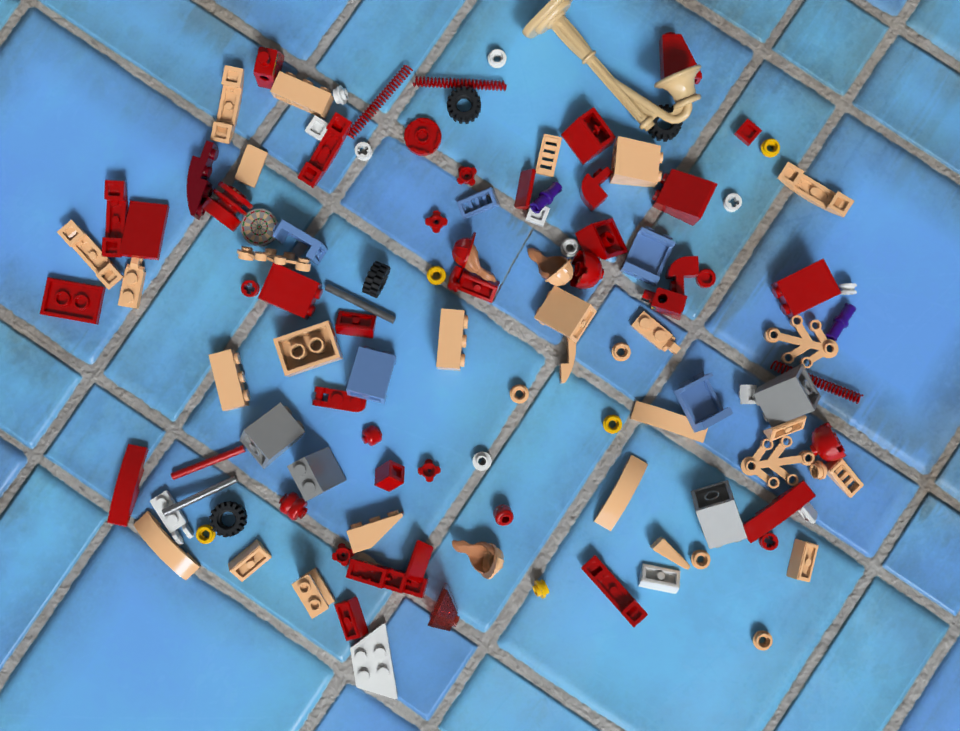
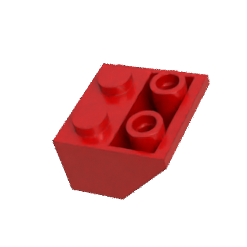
[561,107,616,165]

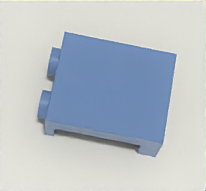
[272,219,328,265]
[620,226,676,286]
[346,346,396,404]
[674,372,733,433]

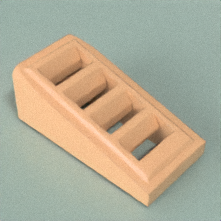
[536,134,562,177]
[825,458,864,498]
[650,537,690,570]

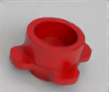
[457,166,477,186]
[425,210,448,233]
[418,459,441,482]
[332,543,355,566]

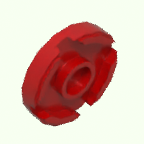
[404,118,442,156]

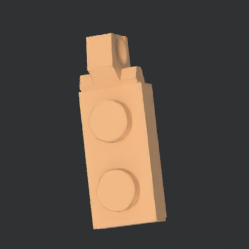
[118,257,146,309]
[631,311,681,355]

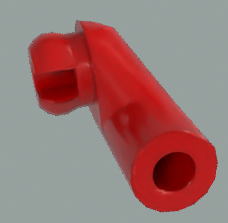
[447,265,463,292]

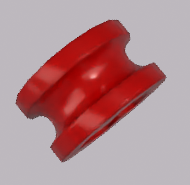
[241,280,260,297]
[759,532,779,551]

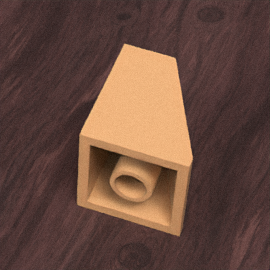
[610,136,663,188]

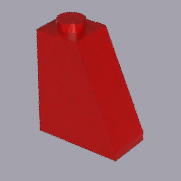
[659,32,702,84]

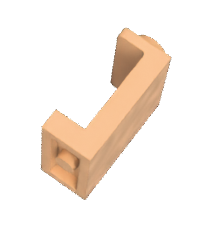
[534,285,597,343]
[291,567,336,619]

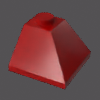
[575,218,628,260]

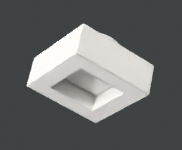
[305,115,328,142]
[525,206,550,227]
[739,385,757,404]

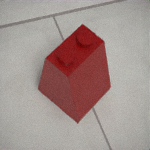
[652,169,718,226]
[771,258,841,318]
[258,262,323,320]

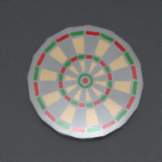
[241,209,278,247]

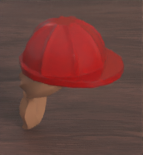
[452,232,496,282]

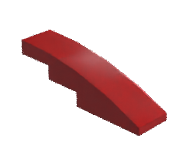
[107,444,149,527]
[743,480,816,543]
[346,558,429,598]

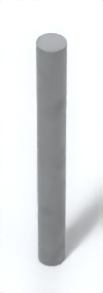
[325,284,396,324]
[162,476,237,517]

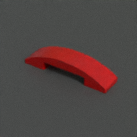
[297,112,352,188]
[102,180,128,258]
[581,555,648,627]

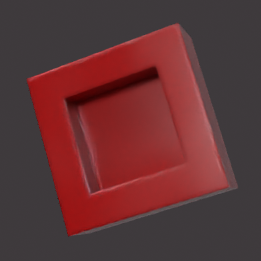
[734,119,762,146]

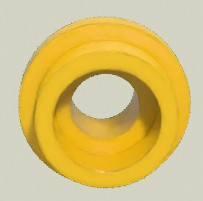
[761,138,780,158]
[427,266,446,285]
[603,415,622,434]
[196,524,216,544]
[532,579,549,599]

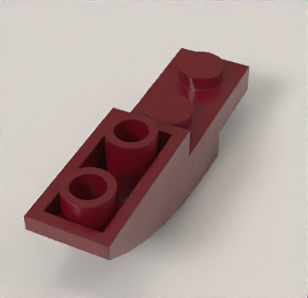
[187,140,219,220]

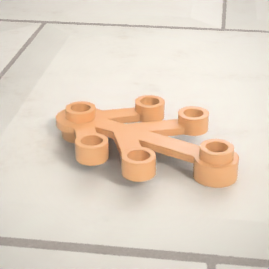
[237,246,311,272]
[764,315,839,369]
[740,436,815,488]

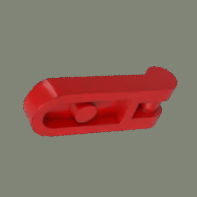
[312,386,367,412]

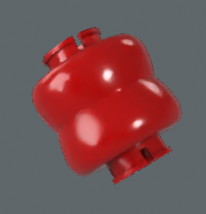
[279,492,308,520]

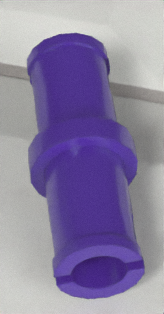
[530,182,562,213]
[825,303,856,341]

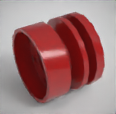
[201,181,254,232]

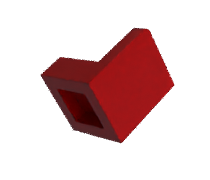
[374,460,405,492]

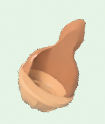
[527,248,573,286]
[452,540,504,579]

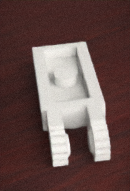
[150,490,194,545]

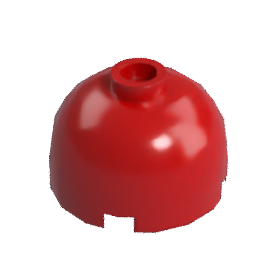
[570,250,604,289]
[810,422,847,461]

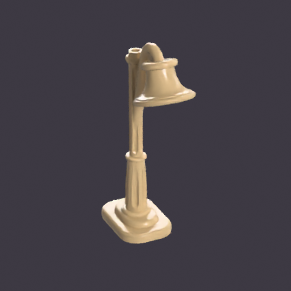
[522,0,701,132]

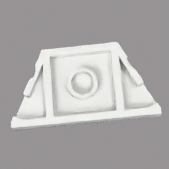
[350,622,398,699]

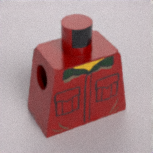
[254,47,285,89]
[641,287,688,320]

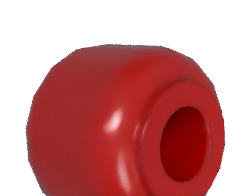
[362,425,382,446]
[493,504,514,526]

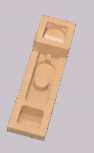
[210,65,244,144]
[777,162,854,218]
[57,220,124,290]
[560,338,576,384]
[630,401,708,443]
[594,455,648,531]
[133,511,201,580]

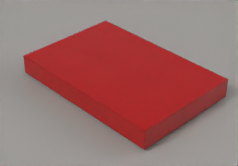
[119,201,170,260]
[40,277,106,325]

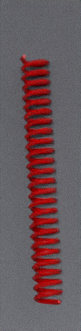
[347,65,413,139]
[413,76,507,92]
[770,360,864,404]

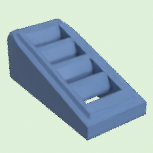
[457,187,500,219]

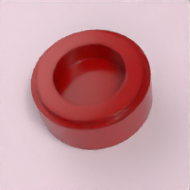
[696,269,716,288]

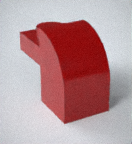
[580,166,612,212]
[665,256,699,295]

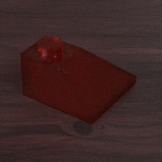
[428,583,460,631]

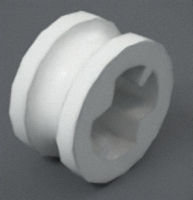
[354,142,373,161]
[723,193,742,212]
[839,283,857,295]

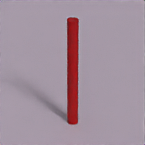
[171,445,246,480]

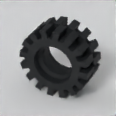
[447,86,481,124]
[648,104,683,142]
[362,261,391,298]
[209,501,247,537]

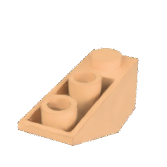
[347,510,404,554]

